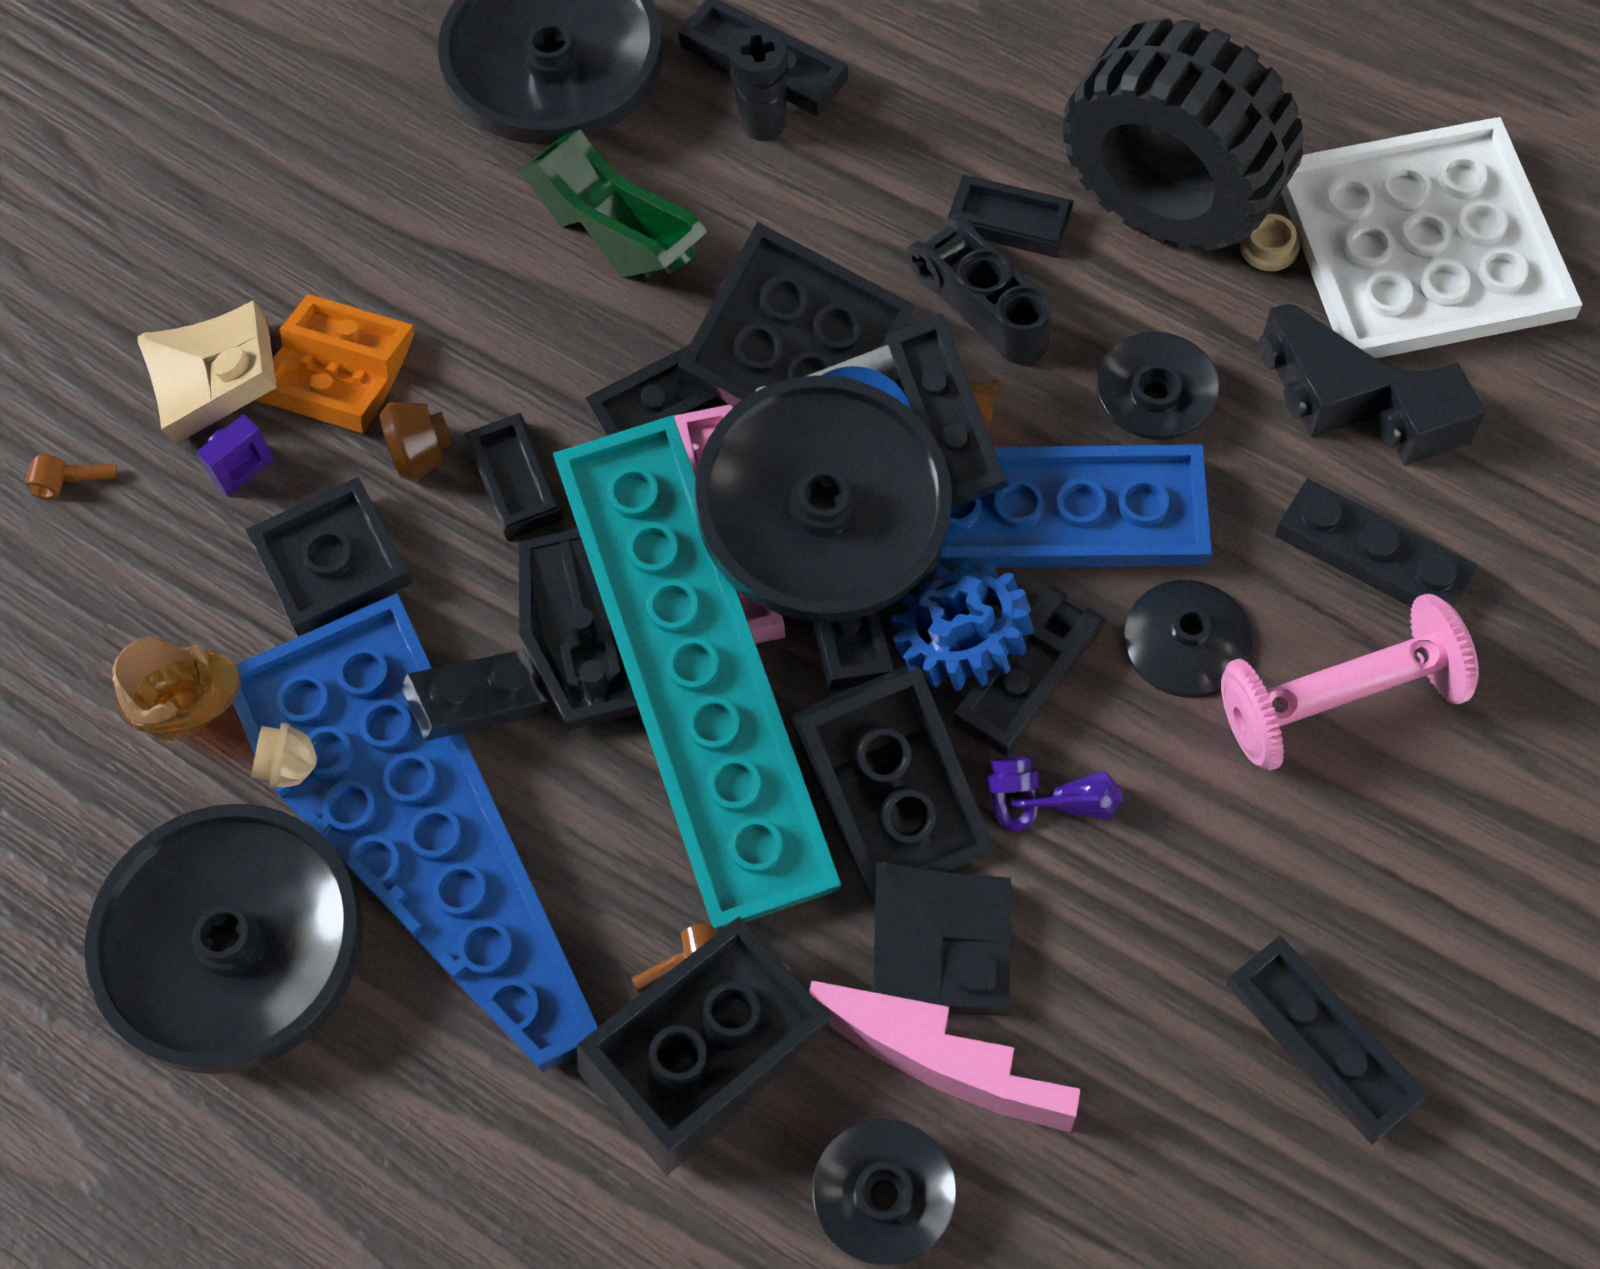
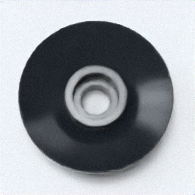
[1096,332,1219,440]
[1124,580,1252,698]
[812,1119,956,1266]

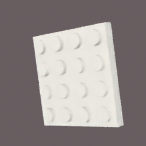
[1281,117,1582,358]

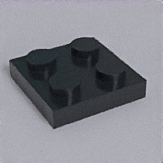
[246,477,413,637]

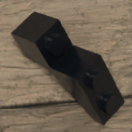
[1259,304,1486,466]

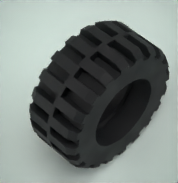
[1063,18,1304,250]

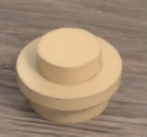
[1240,214,1300,271]

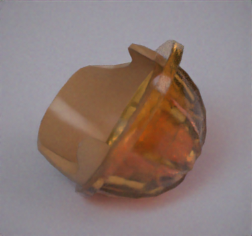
[112,636,242,742]

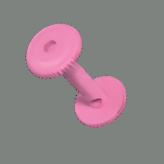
[1221,594,1479,771]

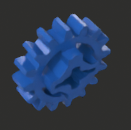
[891,560,1033,691]

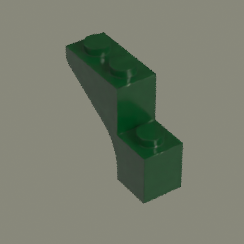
[519,129,708,278]

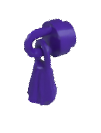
[985,756,1123,831]

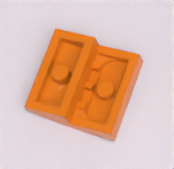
[256,294,414,434]

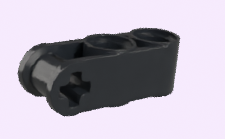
[906,214,1051,364]

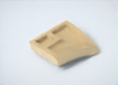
[137,300,277,444]

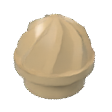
[251,723,317,789]

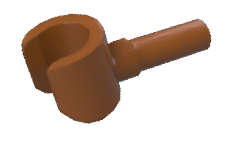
[25,454,118,500]
[631,923,718,992]

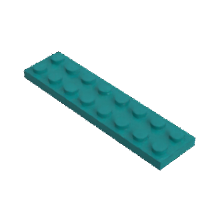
[553,415,841,933]

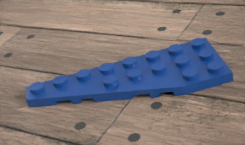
[220,593,598,1073]

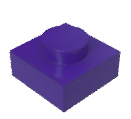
[196,414,274,496]

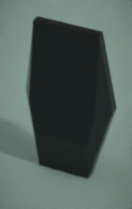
[519,528,640,731]

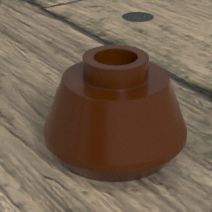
[380,402,453,483]

